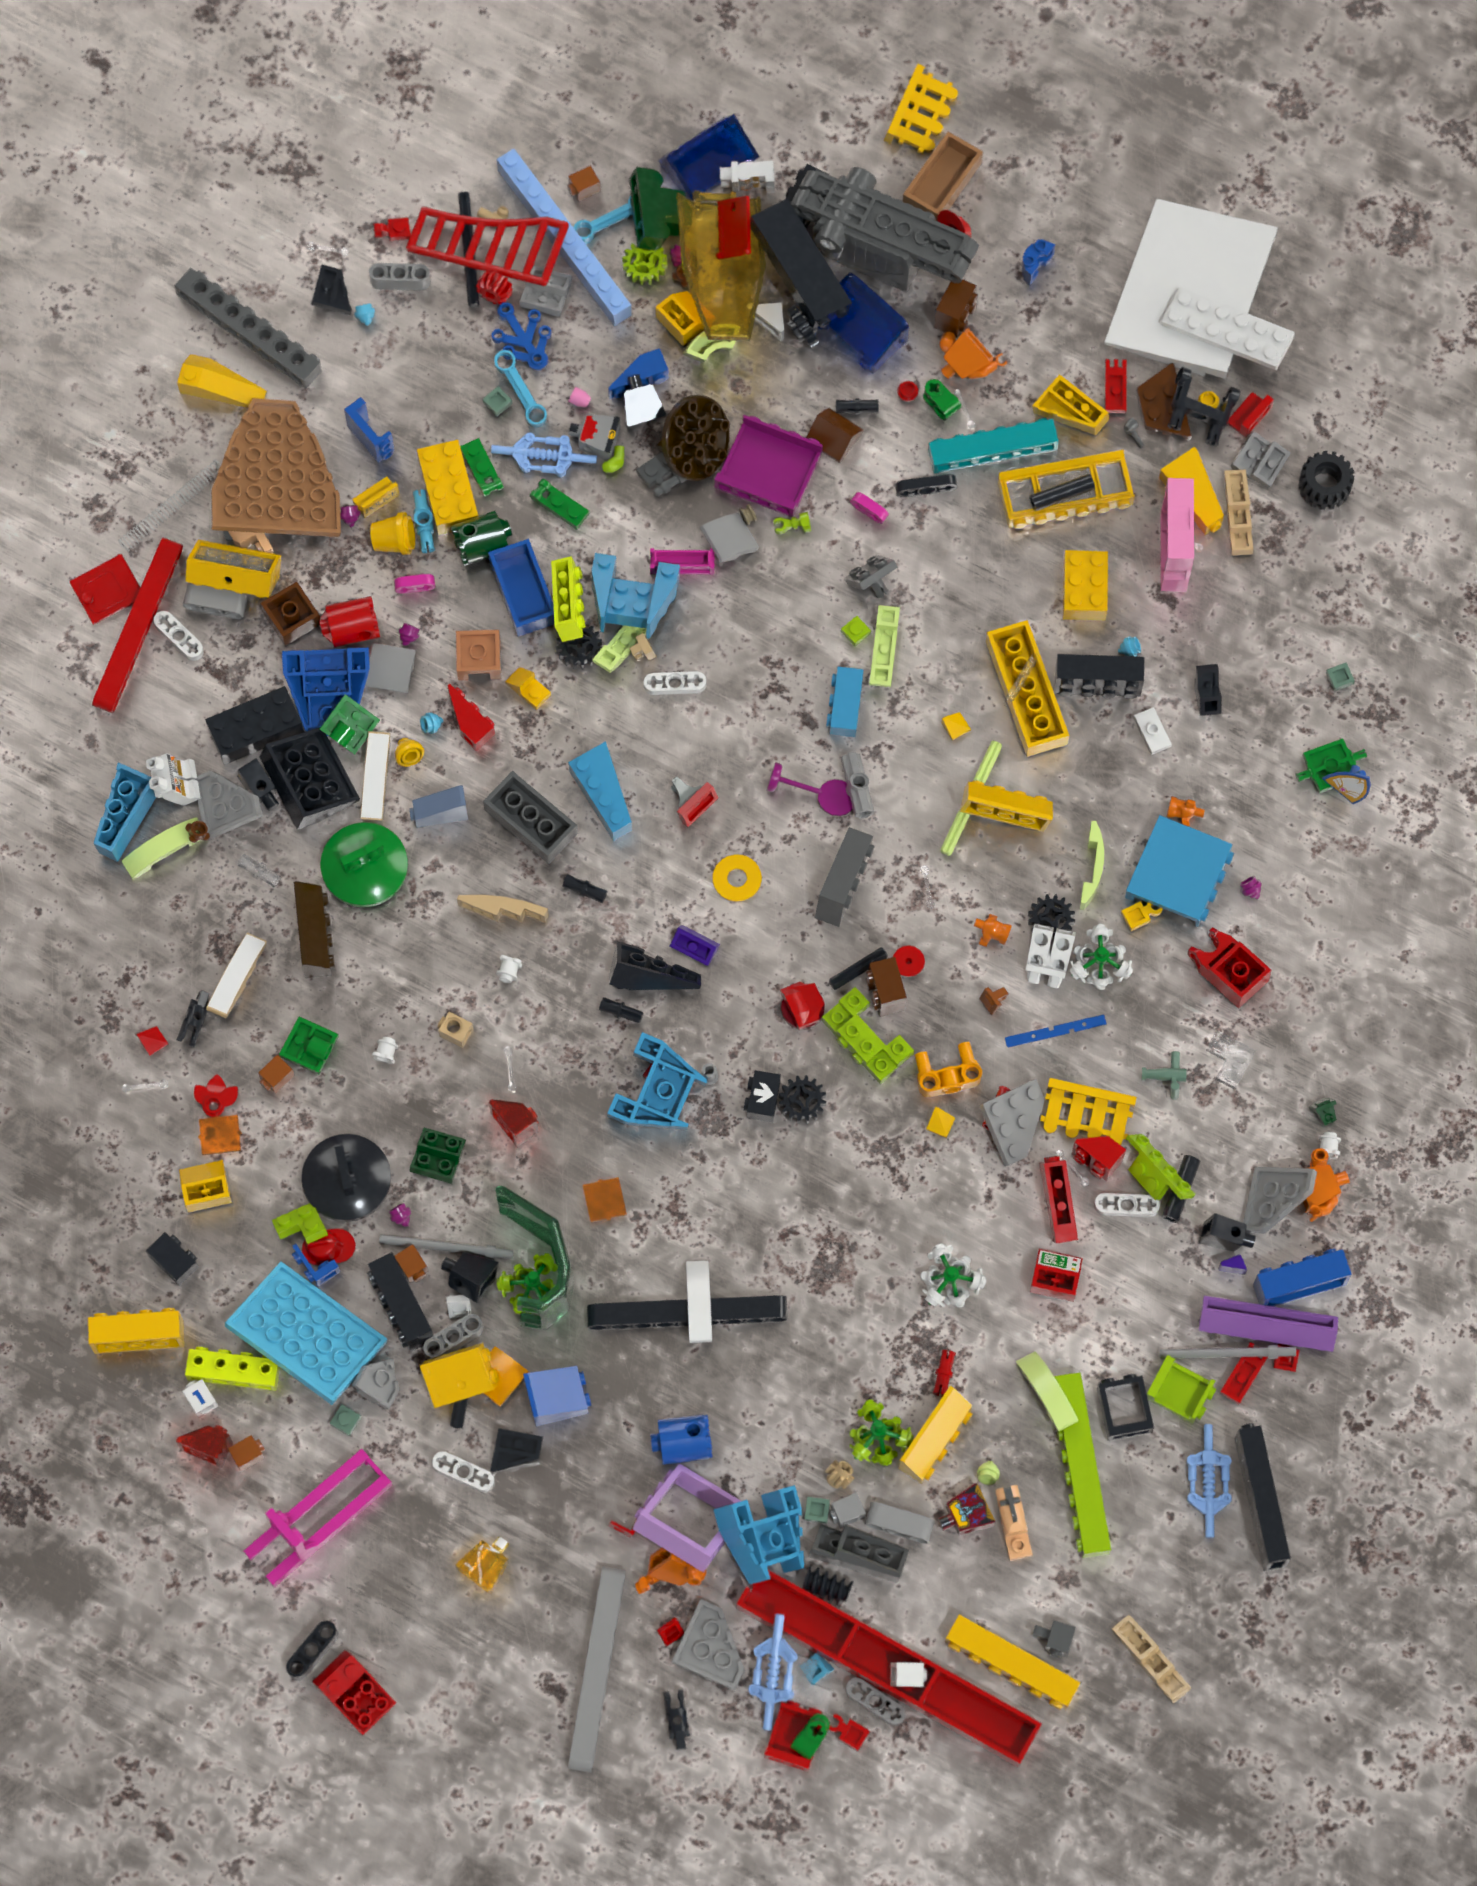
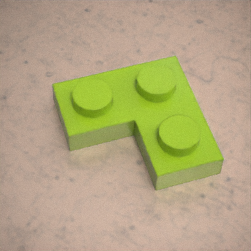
[272,1203,328,1244]

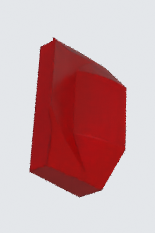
[780,982,825,1030]

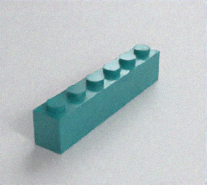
[928,418,1059,474]

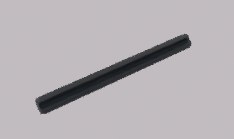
[458,191,479,307]

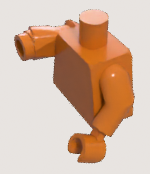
[939,328,1007,379]
[1303,1148,1350,1222]
[635,1547,706,1594]

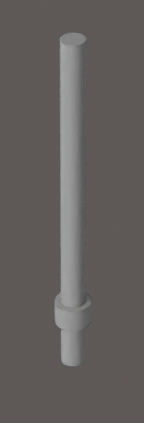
[379,1234,514,1259]
[1160,1345,1296,1359]

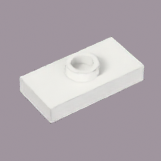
[1134,707,1172,755]

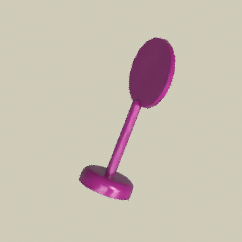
[766,762,853,816]

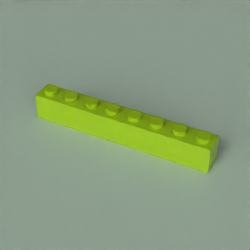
[1054,1372,1111,1558]

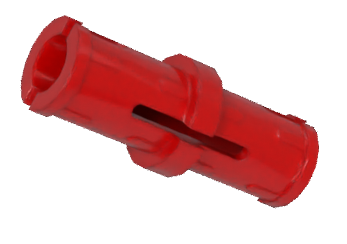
[932,1350,956,1397]

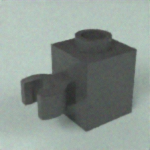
[1032,1620,1076,1659]

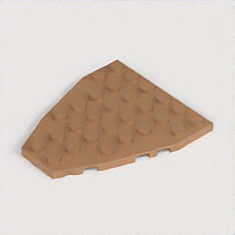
[211,398,341,537]

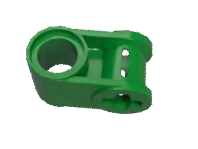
[923,379,962,421]
[790,1714,830,1760]

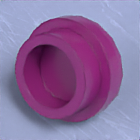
[670,244,690,267]
[340,505,361,528]
[398,623,420,646]
[1240,876,1262,899]
[389,1203,411,1227]

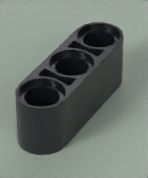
[286,1621,338,1681]

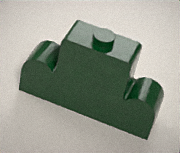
[629,167,689,250]

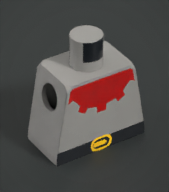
[569,414,621,461]

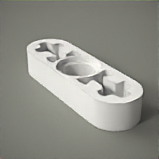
[154,611,204,661]
[644,671,706,695]
[1094,1193,1160,1217]
[432,1452,495,1492]

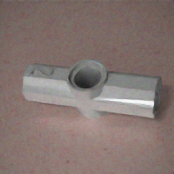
[841,752,874,819]

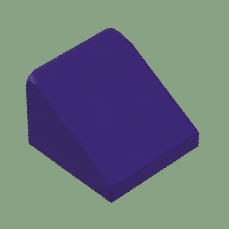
[1218,1255,1247,1275]

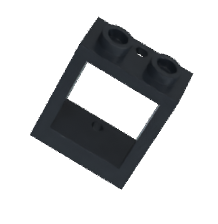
[1097,1374,1154,1441]

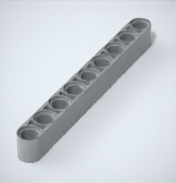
[568,1567,626,1772]

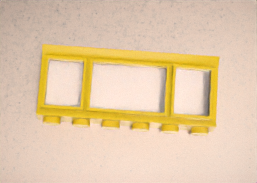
[998,449,1135,529]

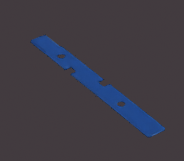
[1005,1014,1107,1048]

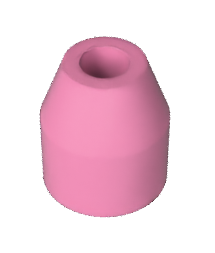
[568,387,591,408]

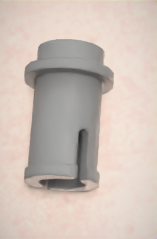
[701,1063,718,1085]

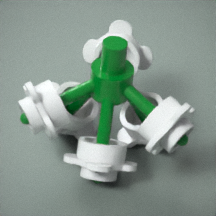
[1070,924,1133,990]
[920,1243,986,1308]

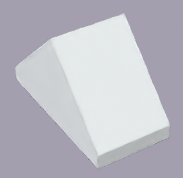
[749,302,784,341]

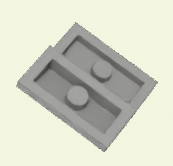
[519,266,572,317]
[1230,431,1291,487]
[700,513,759,562]
[365,643,416,693]

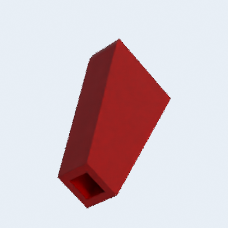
[1039,1156,1078,1244]

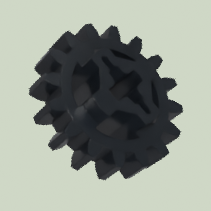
[786,305,820,348]
[556,624,603,669]
[1028,894,1075,939]
[779,1075,826,1124]

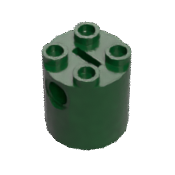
[450,511,513,566]

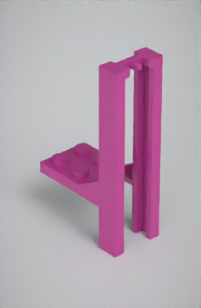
[244,1448,392,1588]

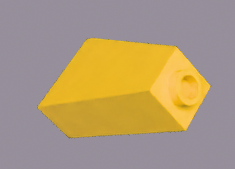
[1159,447,1224,535]

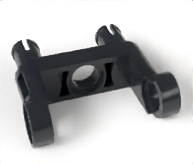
[1168,367,1240,446]

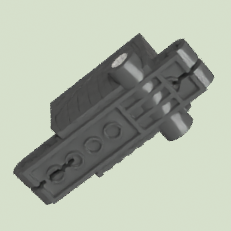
[791,167,979,292]

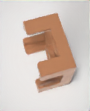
[456,630,501,681]

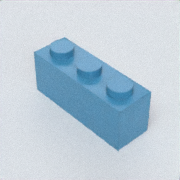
[826,667,864,737]

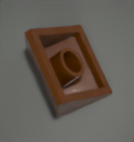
[806,408,864,463]

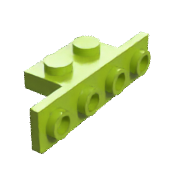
[1126,1134,1196,1200]

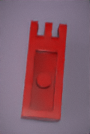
[1105,359,1127,414]
[1219,1342,1268,1405]

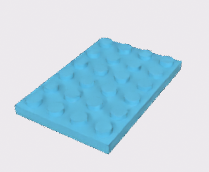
[224,1262,388,1405]

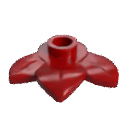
[194,1074,238,1117]

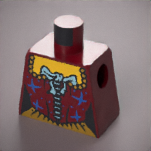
[938,1483,996,1535]

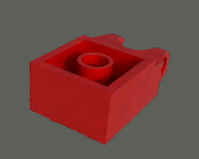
[1187,927,1272,1008]

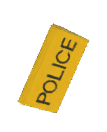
[352,476,400,518]

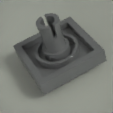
[844,555,898,598]

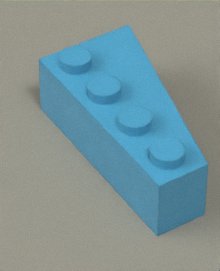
[568,741,632,841]
[93,762,156,862]

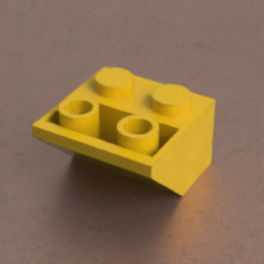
[655,291,715,346]
[179,1160,232,1213]

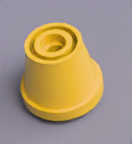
[370,512,416,555]

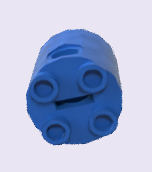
[650,1414,713,1465]

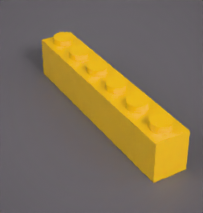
[945,1614,1081,1710]

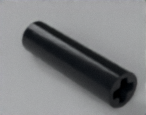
[1029,474,1095,512]
[1162,1155,1201,1223]

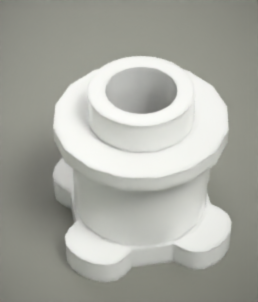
[496,955,522,983]
[372,1037,398,1064]
[1319,1132,1341,1159]

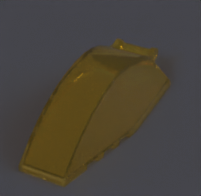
[677,190,766,341]

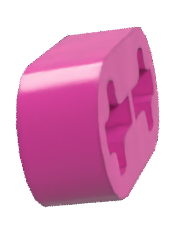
[850,492,889,524]
[394,574,436,594]

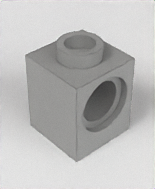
[829,1492,866,1528]

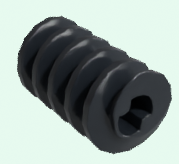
[802,1565,854,1607]

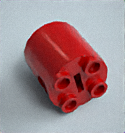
[319,596,380,647]

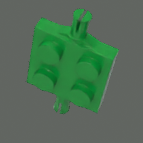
[1295,738,1367,794]

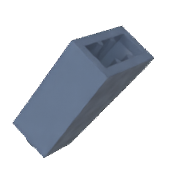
[409,785,468,828]

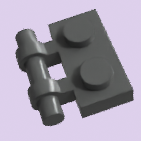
[636,452,686,497]

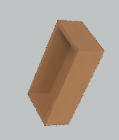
[903,131,983,222]

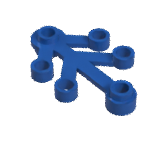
[492,302,551,371]

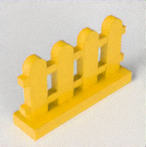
[883,64,958,154]
[1040,1078,1137,1145]

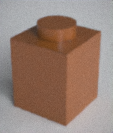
[567,165,601,202]
[258,1055,295,1094]
[395,1244,429,1283]
[228,1435,265,1472]

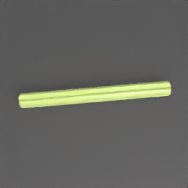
[941,741,1002,856]

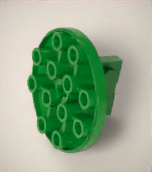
[320,822,408,907]

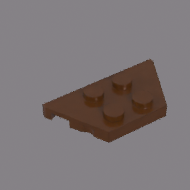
[1136,363,1191,440]

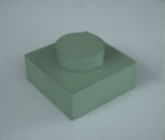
[482,386,513,416]
[1326,662,1355,691]
[330,1405,362,1437]
[804,1497,830,1524]

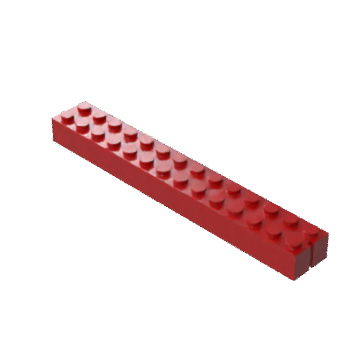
[736,1570,1042,1768]

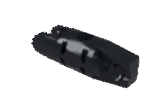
[176,990,209,1047]
[663,1689,690,1751]

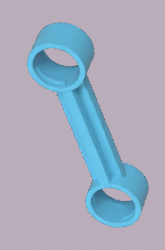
[573,196,633,244]
[494,350,547,427]

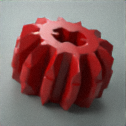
[476,270,513,305]

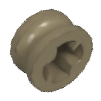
[739,504,757,526]

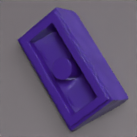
[669,925,720,966]

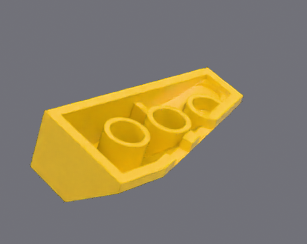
[177,354,267,408]

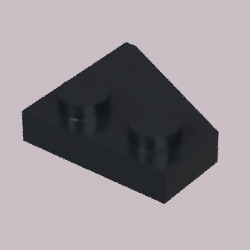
[311,264,352,315]
[490,1428,543,1472]

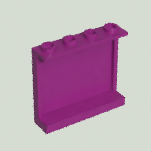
[714,415,823,517]

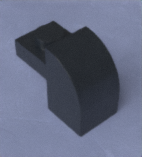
[1195,664,1222,716]

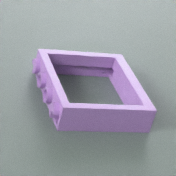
[633,1463,741,1572]

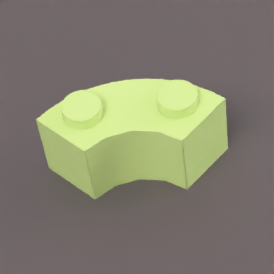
[683,326,740,362]

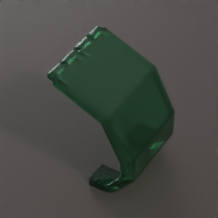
[495,1186,574,1330]

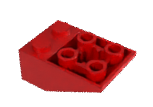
[312,1650,396,1735]

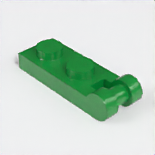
[460,438,504,497]
[529,479,590,530]

